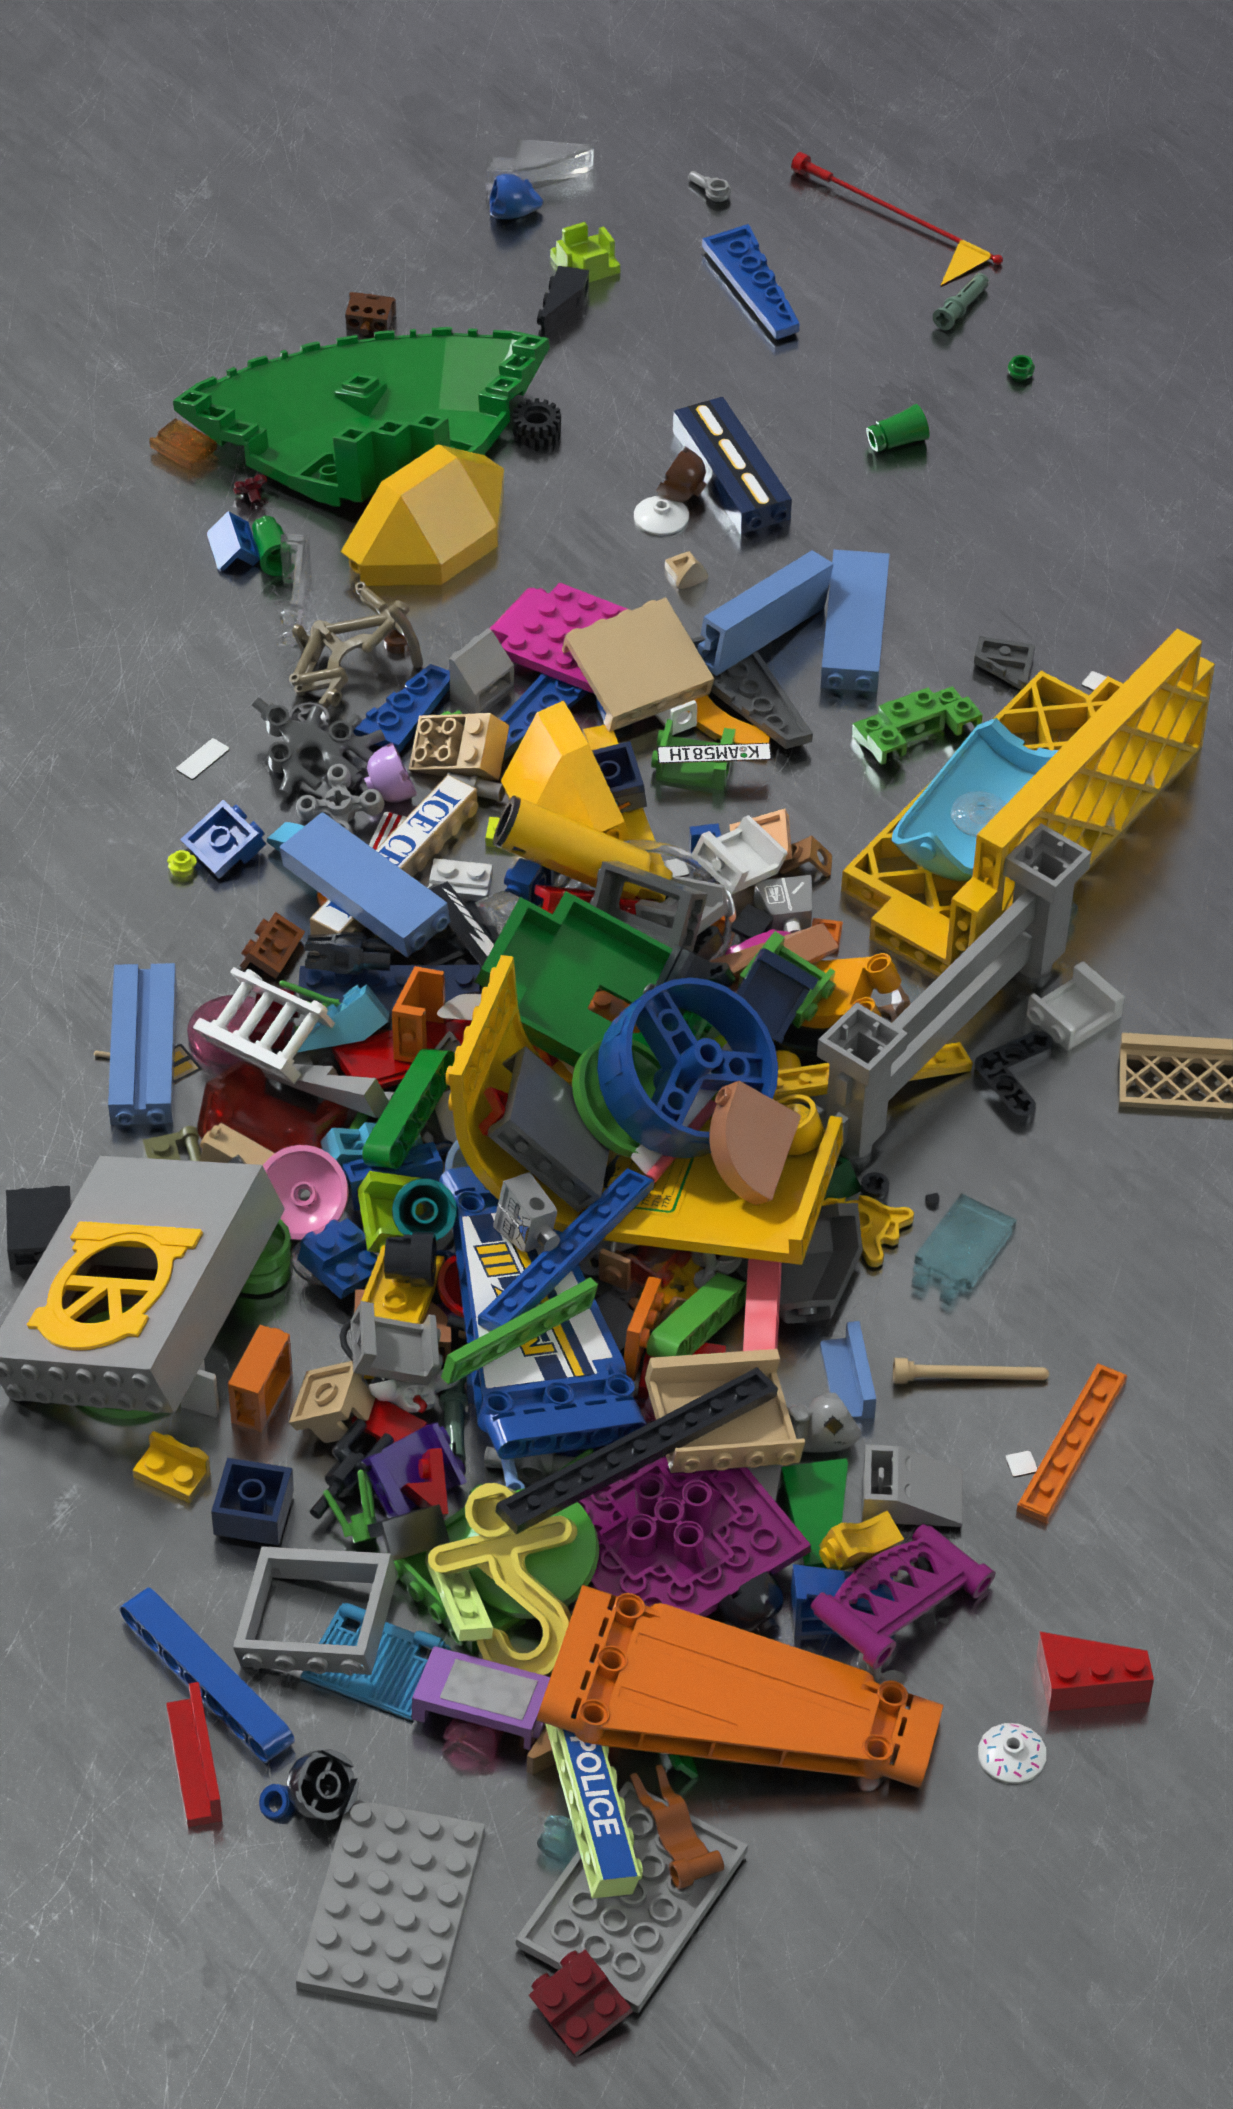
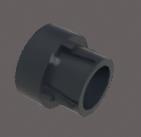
[384,1231,437,1287]

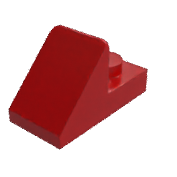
[400,1448,449,1518]

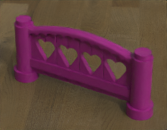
[811,1524,996,1669]

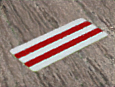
[369,812,406,850]

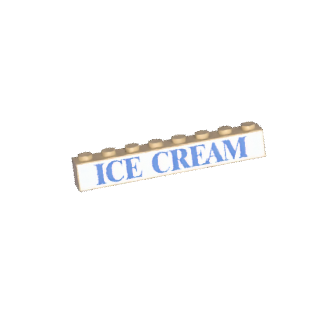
[310,775,478,935]

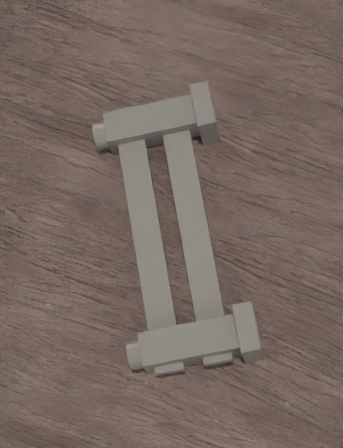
[817,823,1091,1159]

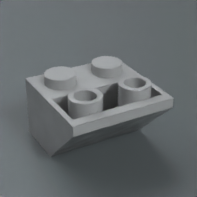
[449,628,514,714]

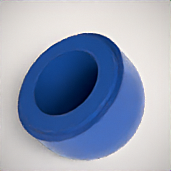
[259,1784,295,1819]

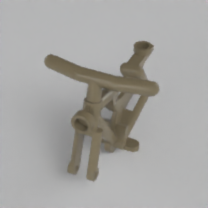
[289,582,423,709]

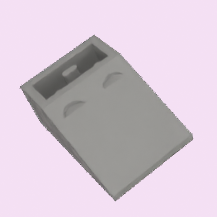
[862,1444,963,1527]

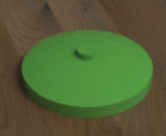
[572,1039,662,1158]
[467,1488,599,1619]

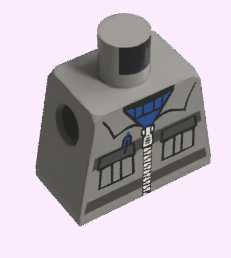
[493,1172,560,1252]

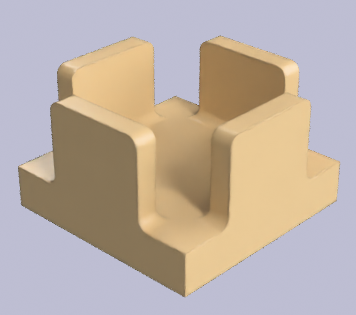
[289,1361,375,1443]

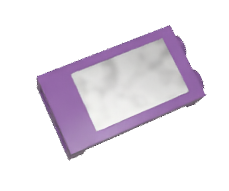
[411,1646,550,1750]

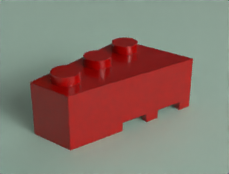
[1037,1631,1154,1712]

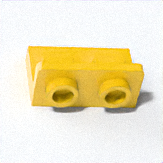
[132,1431,211,1503]

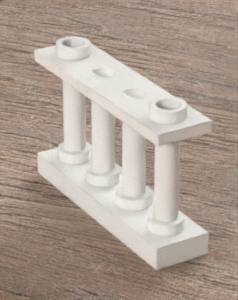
[193,967,335,1084]

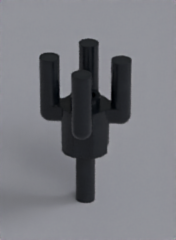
[310,1419,394,1519]

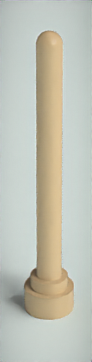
[893,1358,1049,1384]

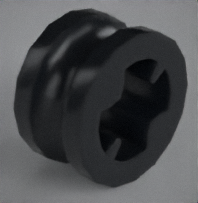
[860,1172,889,1203]

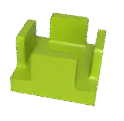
[550,222,620,283]

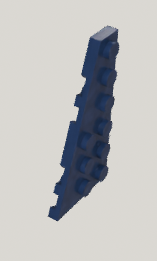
[298,965,481,1013]

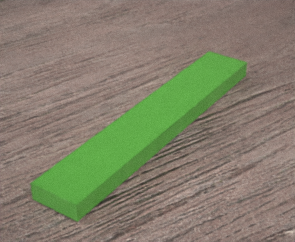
[441,1277,598,1385]

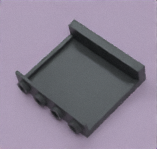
[487,1046,610,1212]

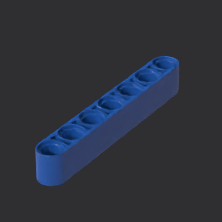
[119,1587,295,1763]

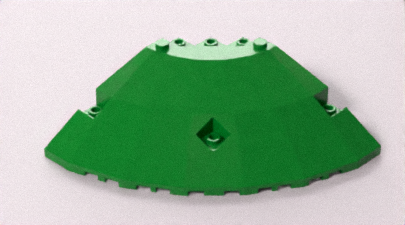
[173,327,550,507]

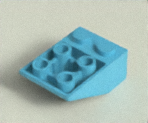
[297,984,389,1053]

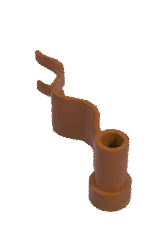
[629,1764,724,1890]

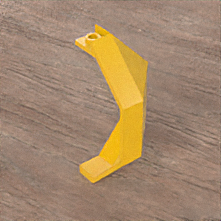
[340,444,504,586]
[501,701,630,841]

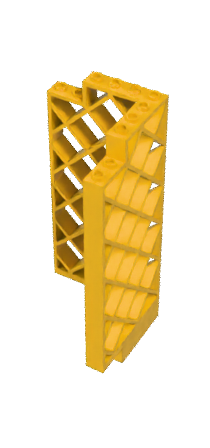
[841,629,1215,977]

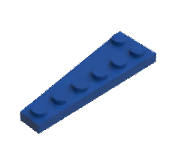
[702,224,800,339]
[500,673,590,760]

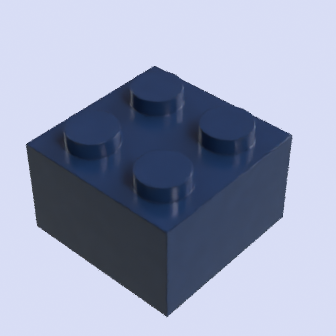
[211,1458,294,1545]

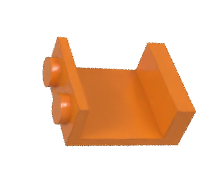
[392,966,446,1063]

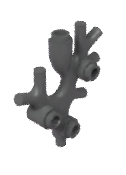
[252,698,385,797]

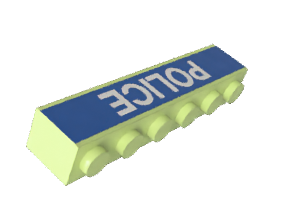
[545,1713,643,1899]

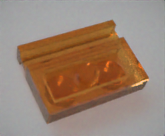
[149,418,217,470]

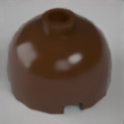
[655,446,707,503]

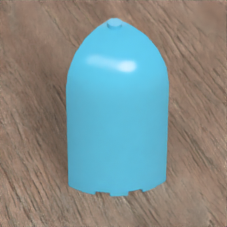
[891,718,1058,882]

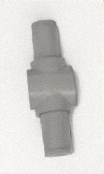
[484,1446,576,1484]

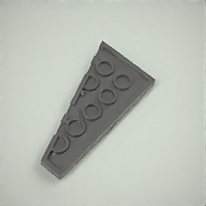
[691,636,813,749]

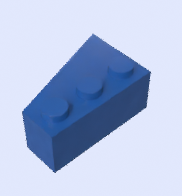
[790,1564,895,1636]

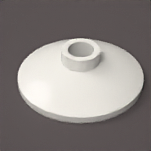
[634,496,689,536]

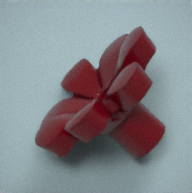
[233,474,268,504]

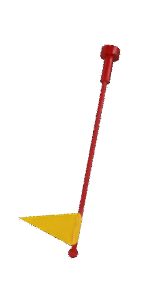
[791,152,1003,286]

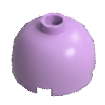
[364,743,417,803]

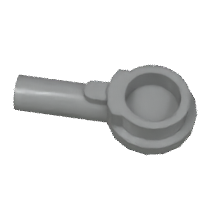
[688,171,731,202]

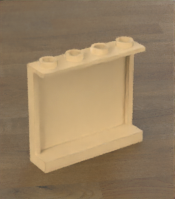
[562,598,714,732]
[645,1349,805,1473]

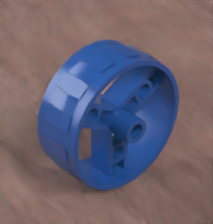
[597,977,778,1159]

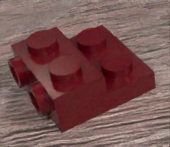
[528,1949,633,2057]

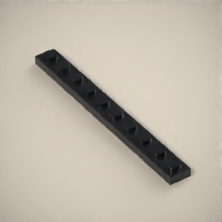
[495,1367,778,1534]

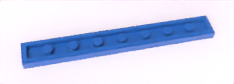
[478,1168,654,1331]

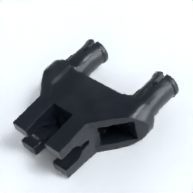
[305,932,394,975]

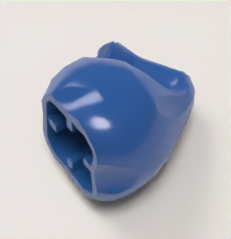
[489,173,543,220]

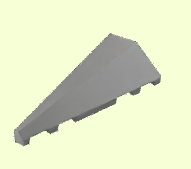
[255,1064,395,1118]

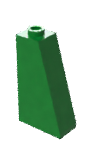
[780,1458,848,1569]

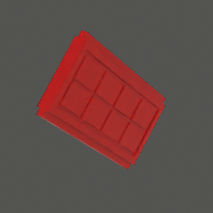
[332,1018,472,1089]

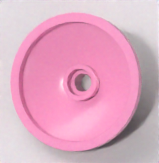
[263,1145,349,1240]

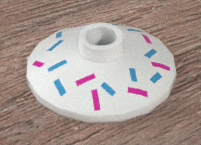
[978,1723,1046,1784]

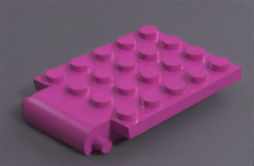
[489,582,627,694]

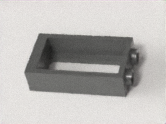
[590,861,708,952]

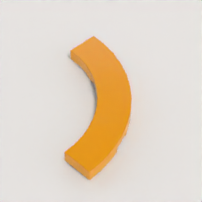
[682,695,771,744]

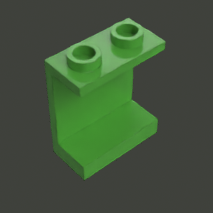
[651,719,736,791]

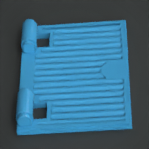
[300,1603,451,1721]

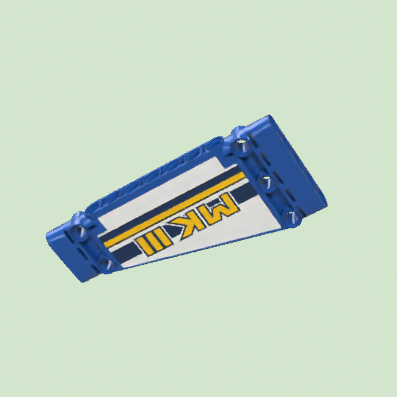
[439,1166,647,1460]

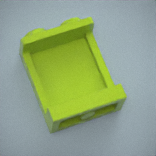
[357,1171,438,1253]

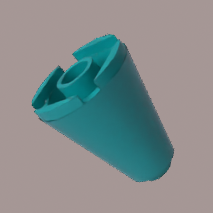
[392,1178,457,1241]

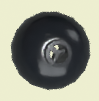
[716,1571,784,1635]
[287,1749,359,1821]

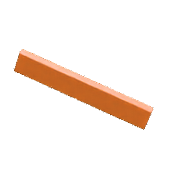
[1017,1363,1127,1524]

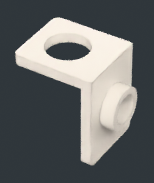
[655,700,697,735]

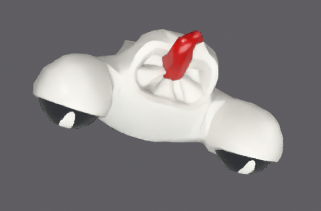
[369,1361,460,1413]

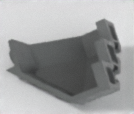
[735,1203,863,1323]

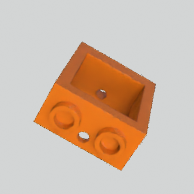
[228,1325,293,1432]

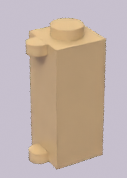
[200,1123,275,1166]

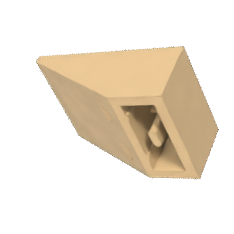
[408,713,509,781]

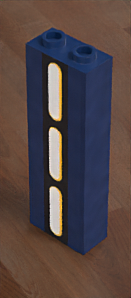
[673,397,792,534]

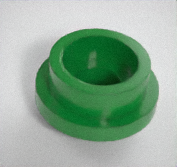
[1008,355,1035,380]

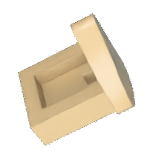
[665,551,708,589]

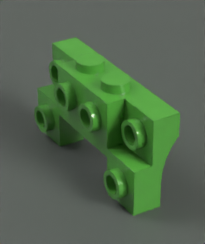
[852,686,983,765]

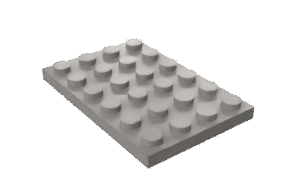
[515,1781,748,2013]
[296,1800,485,2016]

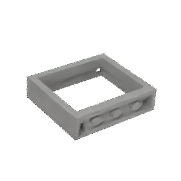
[233,1547,398,1676]

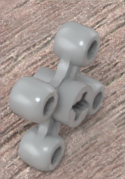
[296,764,384,834]

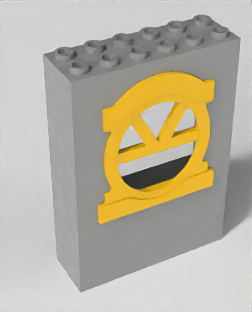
[0,1156,285,1414]

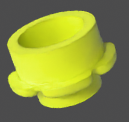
[167,850,197,878]

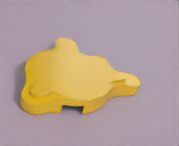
[822,1195,914,1267]

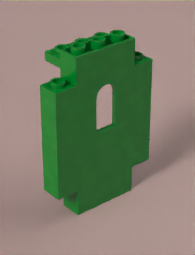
[474,891,712,1068]

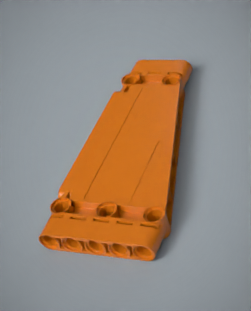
[536,1585,943,1788]

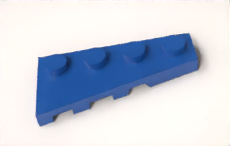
[353,664,450,753]

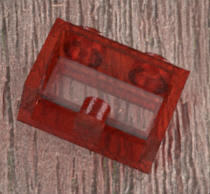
[626,1245,693,1289]

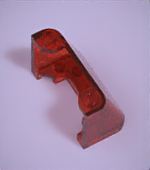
[197,1060,349,1153]

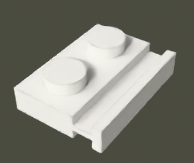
[427,858,493,904]

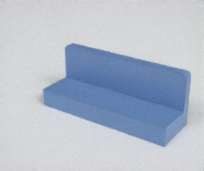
[820,1321,876,1420]

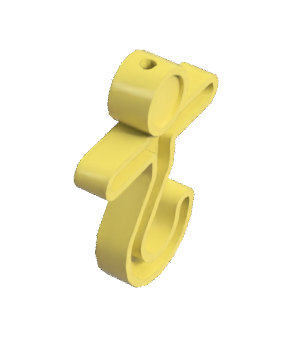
[428,1483,577,1677]

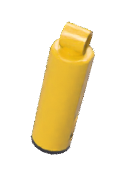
[493,795,673,903]

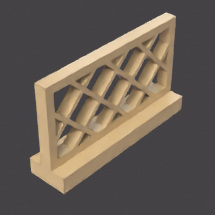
[1119,1033,1233,1113]

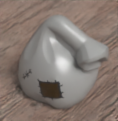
[788,1392,862,1452]

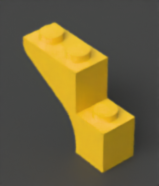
[819,1510,904,1571]

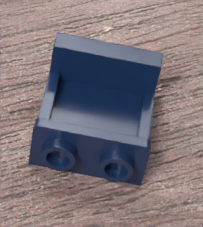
[736,948,819,1044]

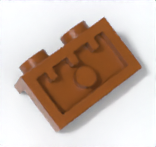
[240,912,305,979]

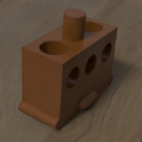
[345,292,396,335]

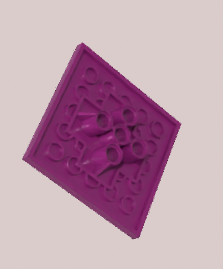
[578,1455,811,1617]

